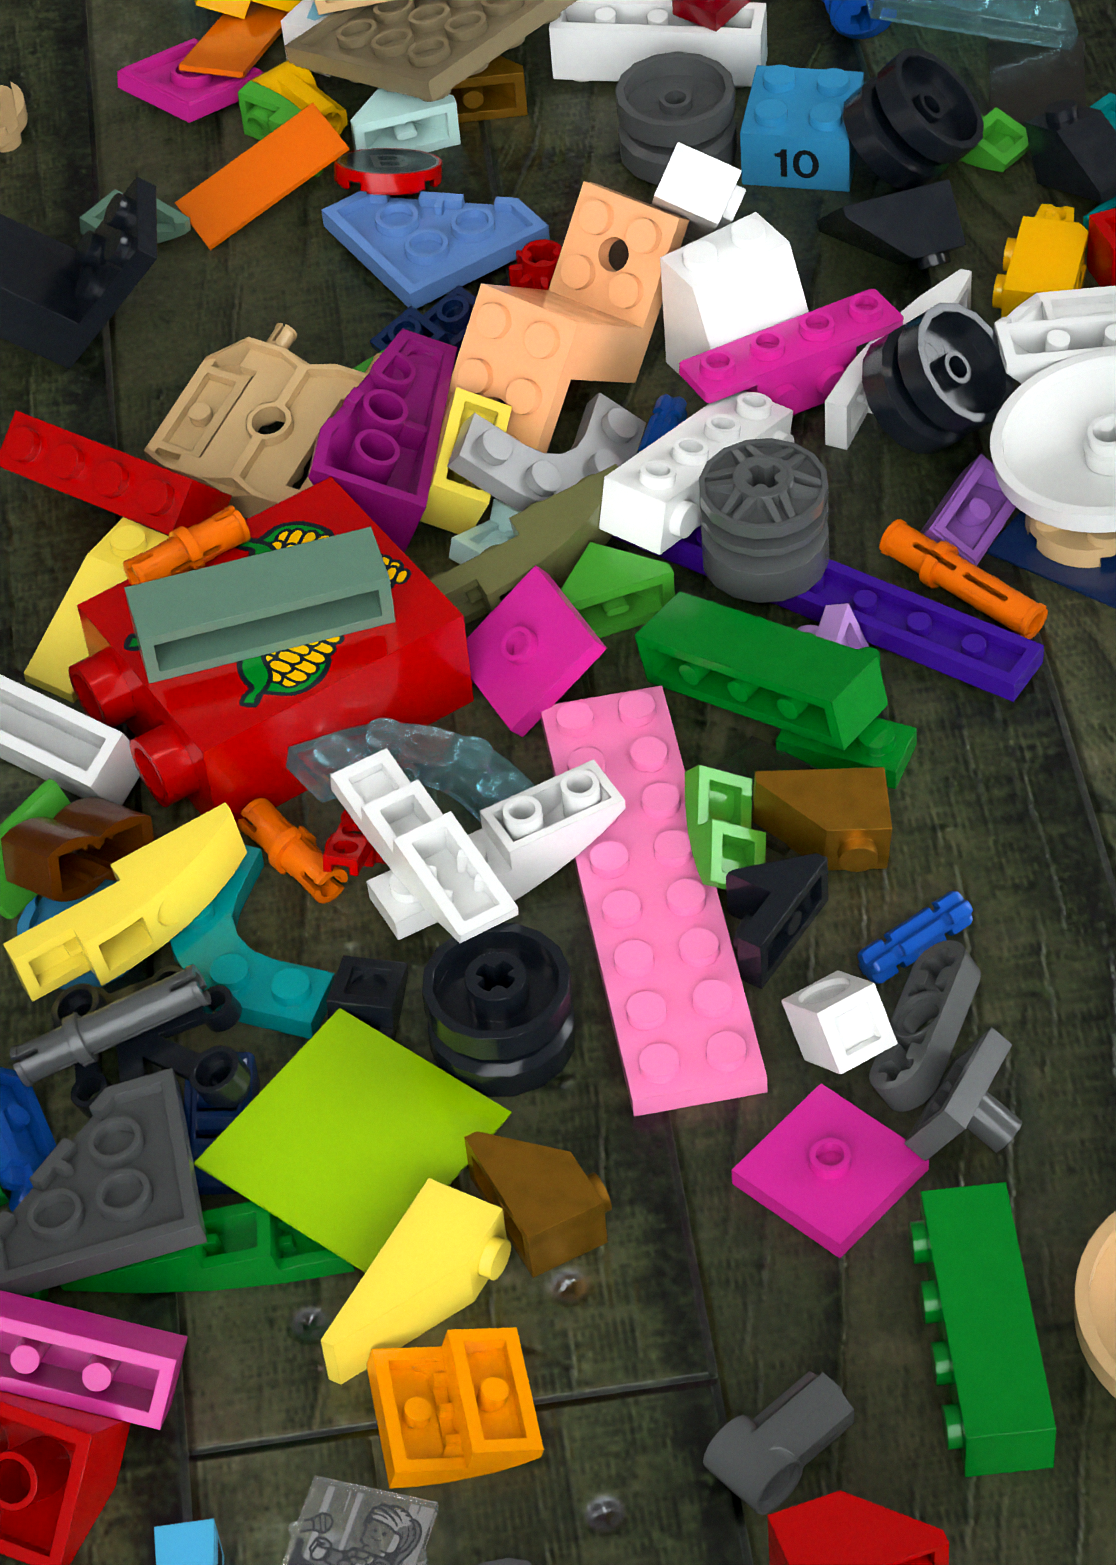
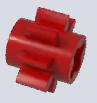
[508,239,562,290]

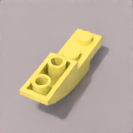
[3,802,247,1002]

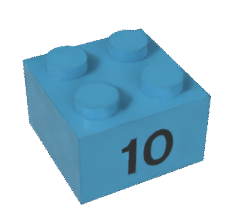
[740,65,864,192]

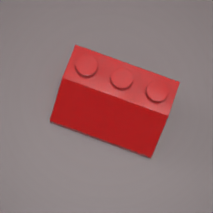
[0,1390,131,1565]

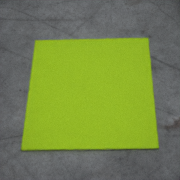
[194,1008,512,1273]

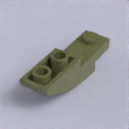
[430,464,618,625]

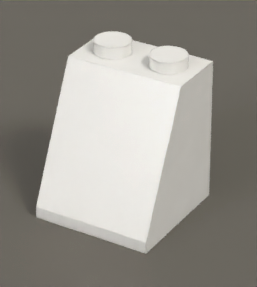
[660,212,809,375]

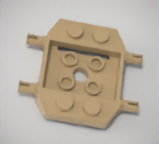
[144,323,382,518]

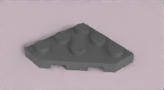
[0,1068,207,1296]

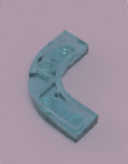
[286,718,536,822]

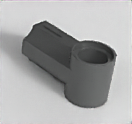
[703,1371,854,1515]

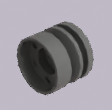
[699,438,829,603]

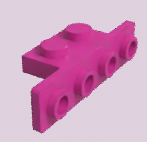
[679,289,904,415]

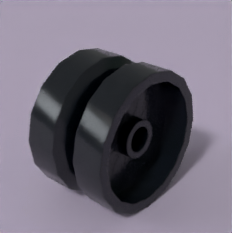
[843,48,984,191]
[862,303,1013,454]
[422,923,576,1097]

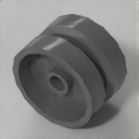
[615,52,737,185]

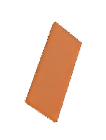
[179,1,289,78]
[175,103,350,251]

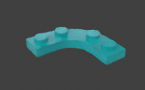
[170,845,335,1039]

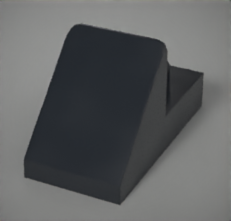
[726,853,828,989]

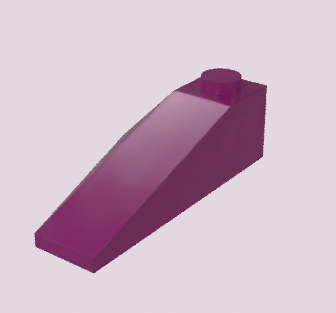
[308,328,457,553]

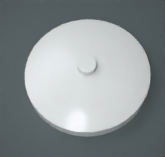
[990,348,1116,533]

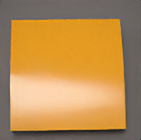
[366,1327,544,1489]

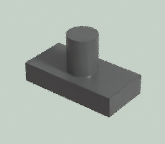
[904,1027,1022,1161]

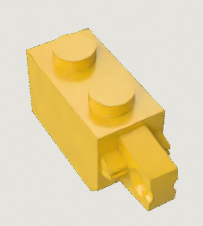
[992,204,1089,318]

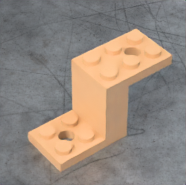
[443,181,690,453]

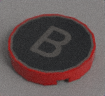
[334,148,442,195]

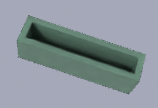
[124,527,396,684]

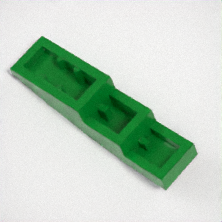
[60,1201,355,1293]

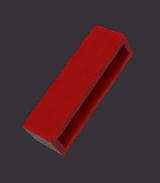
[0,410,232,535]

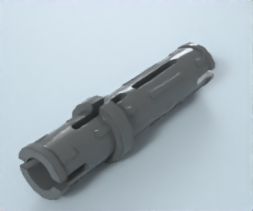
[10,964,211,1087]

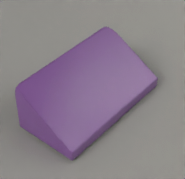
[920,454,1016,566]

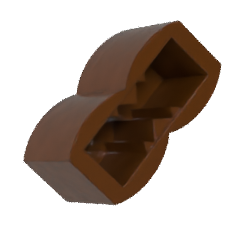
[1,797,154,902]

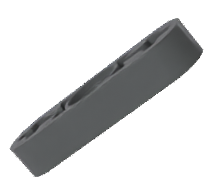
[869,940,981,1112]

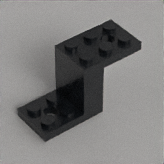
[0,177,157,369]

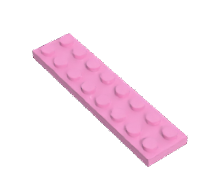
[541,685,768,1117]

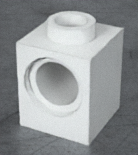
[781,970,898,1075]

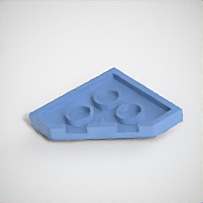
[321,191,550,309]

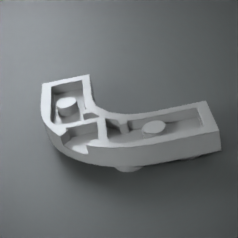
[447,392,646,511]

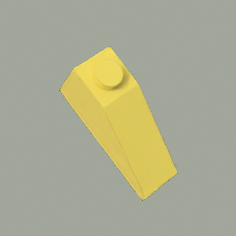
[24,517,169,703]
[321,1178,511,1385]

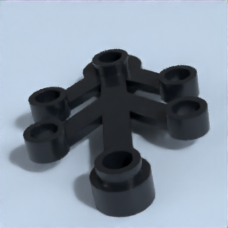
[51,965,251,1118]

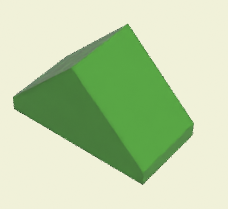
[561,542,675,638]

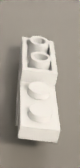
[366,759,626,940]

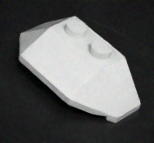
[994,286,1116,384]

